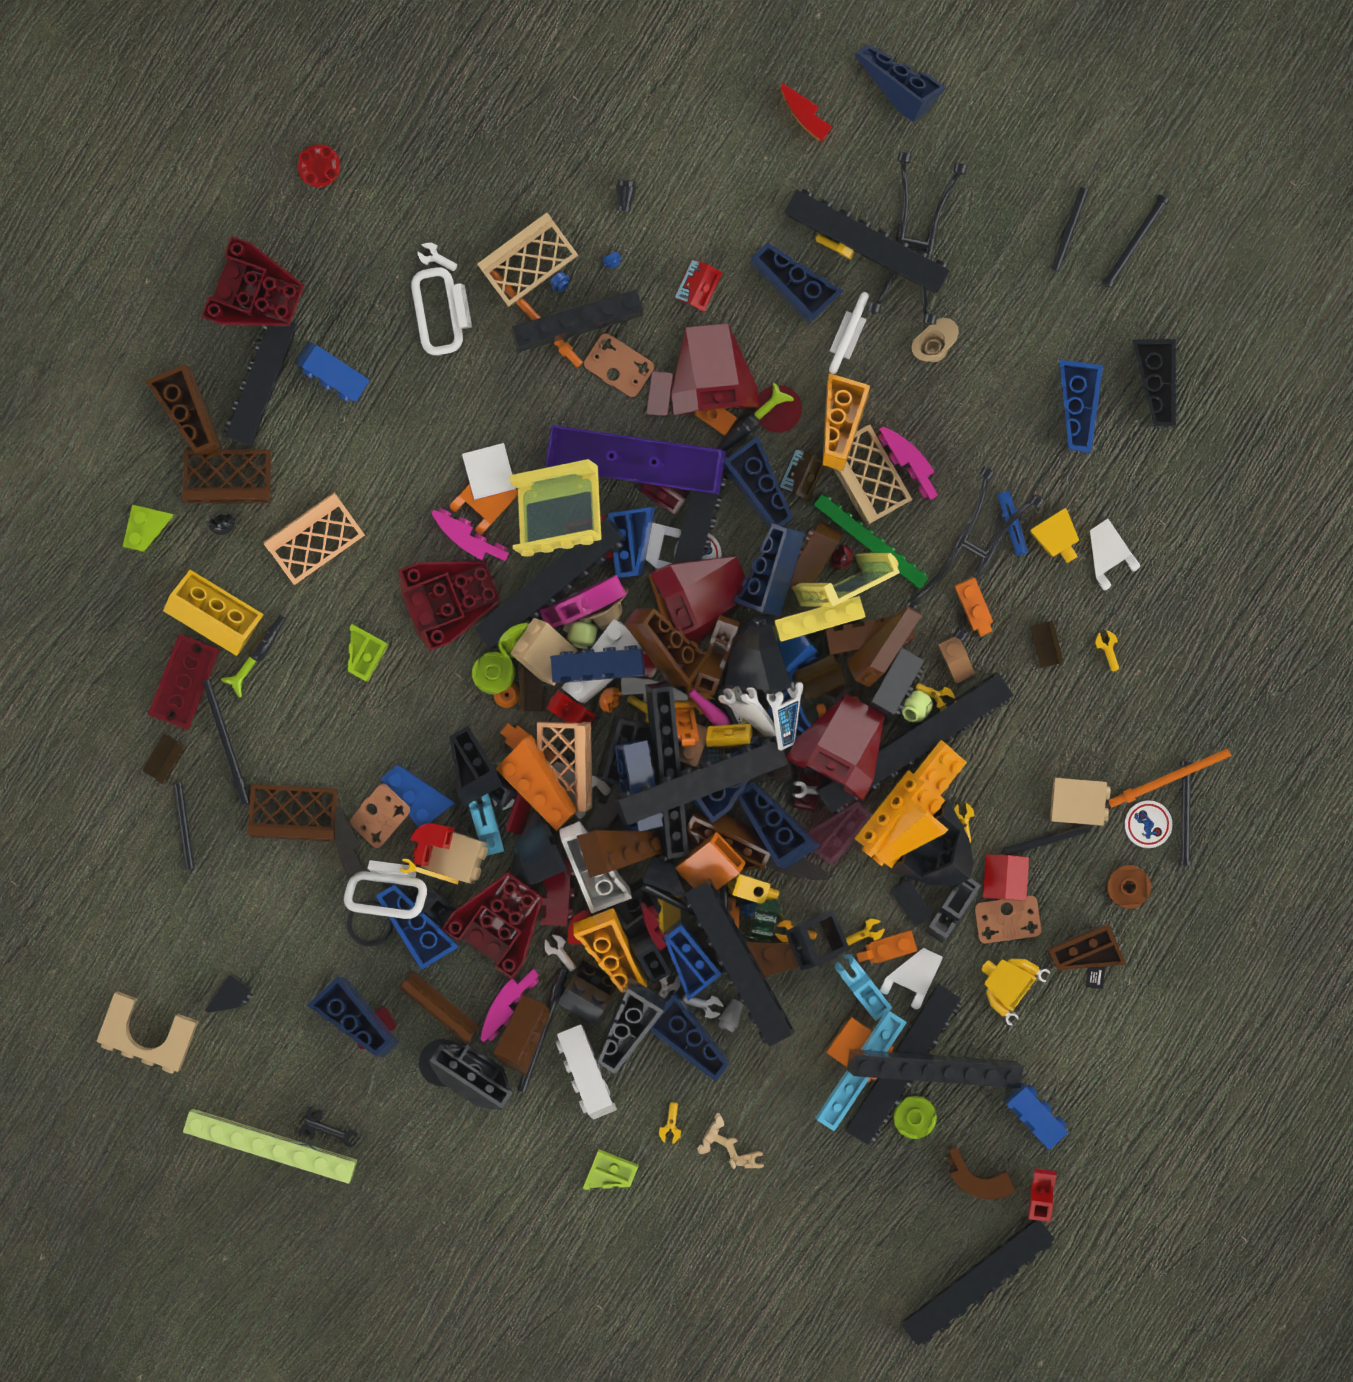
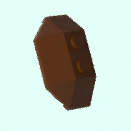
[686,813,770,871]

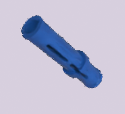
[997,490,1029,557]

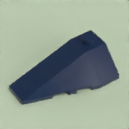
[855,45,946,122]
[692,736,760,823]

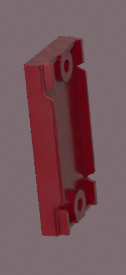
[148,634,220,730]

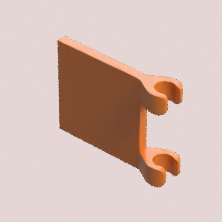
[450,484,518,535]

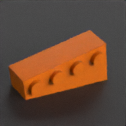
[496,734,578,831]

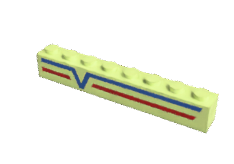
[183,1109,357,1184]

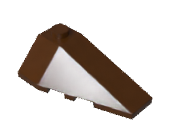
[847,605,922,687]

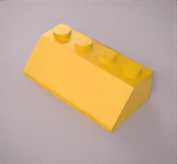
[163,570,264,656]

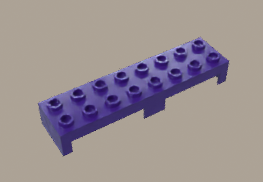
[545,425,726,494]

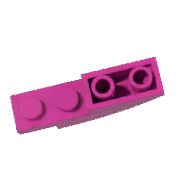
[878,427,938,501]
[432,508,510,562]
[540,575,626,628]
[481,968,540,1043]

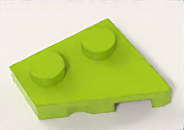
[122,505,174,552]
[348,624,389,682]
[583,1149,639,1190]

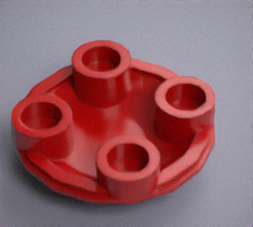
[298,145,340,187]

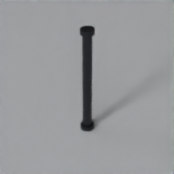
[1102,194,1170,288]
[1179,761,1193,866]

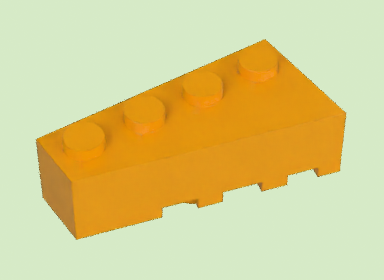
[823,373,870,471]
[573,908,647,993]

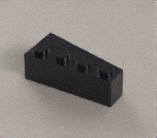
[1132,339,1176,428]
[597,977,665,1074]

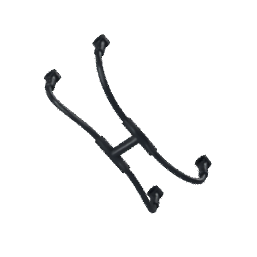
[867,152,968,325]
[904,466,1045,641]

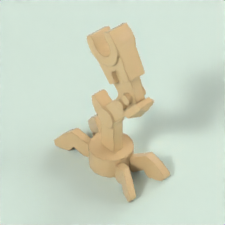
[697,1113,764,1169]

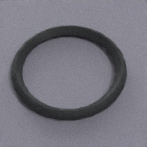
[347,900,393,946]

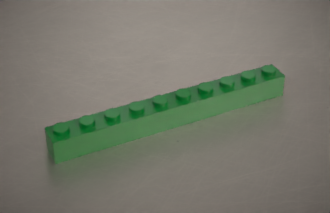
[813,494,928,589]

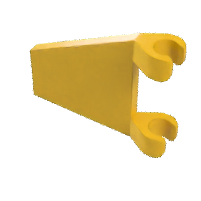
[399,859,459,885]

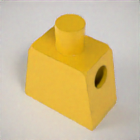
[1029,508,1079,563]
[727,873,779,905]

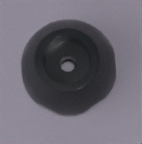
[208,514,235,535]

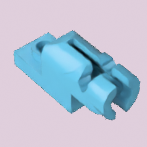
[469,793,504,856]
[834,954,892,1021]

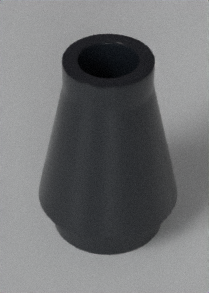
[616,180,637,212]

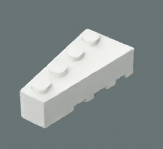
[562,619,645,703]
[559,822,632,913]
[556,1024,617,1120]

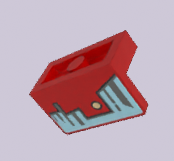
[675,259,723,312]

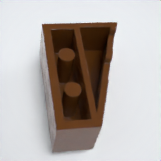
[789,521,843,591]
[1047,923,1126,970]
[745,940,802,977]
[493,995,550,1075]

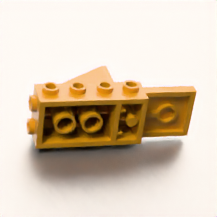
[854,740,967,868]

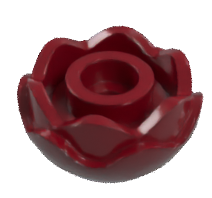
[830,545,853,571]

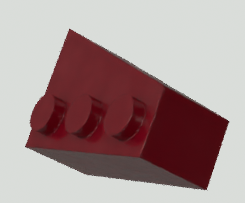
[541,858,575,926]

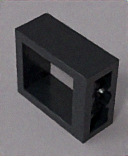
[785,909,850,971]

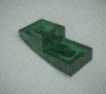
[750,911,777,941]

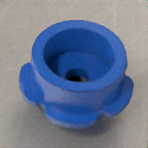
[602,251,622,269]
[550,272,570,292]
[739,901,760,917]

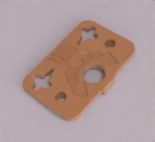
[584,333,654,397]
[350,784,410,848]
[975,896,1041,943]

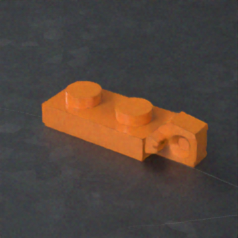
[856,930,917,964]

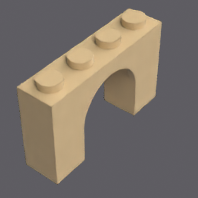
[96,991,198,1073]

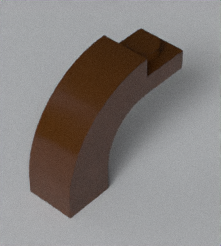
[694,615,740,696]
[947,1145,1016,1199]

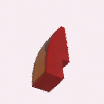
[780,83,832,143]

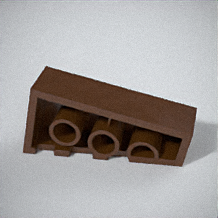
[145,365,221,455]
[625,608,710,687]
[824,616,915,658]
[577,830,663,878]

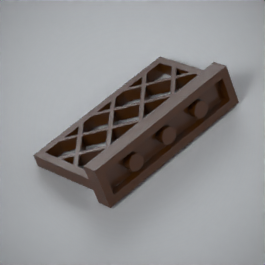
[182,449,271,504]
[247,784,338,842]
[400,971,480,1043]

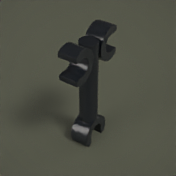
[299,1106,358,1147]

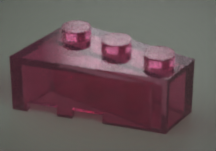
[808,802,872,867]

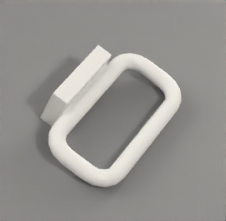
[411,267,472,355]
[829,292,869,374]
[344,860,427,919]

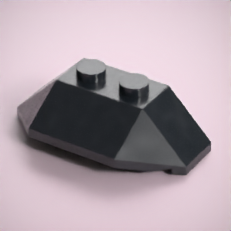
[429,1044,513,1110]

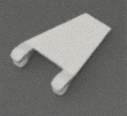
[1090,519,1140,591]
[646,523,681,569]
[879,948,943,1009]

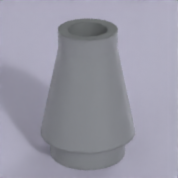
[717,999,744,1033]

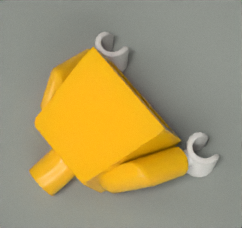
[981,958,1050,1025]

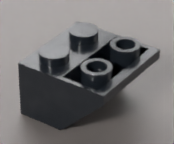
[558,960,617,1025]

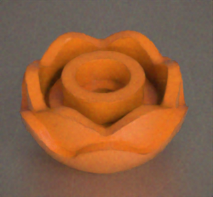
[494,683,520,708]
[599,687,622,713]

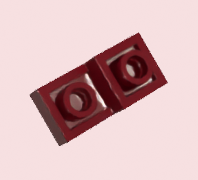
[793,769,823,812]
[641,902,667,951]

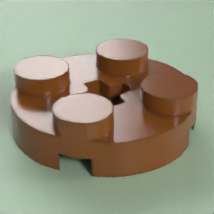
[1107,865,1151,909]

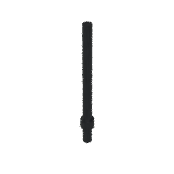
[202,679,250,805]
[517,968,569,1093]

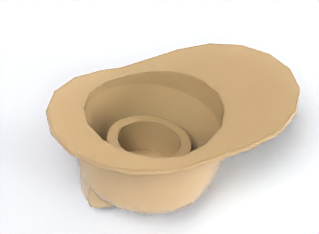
[912,318,959,362]
[584,586,628,630]

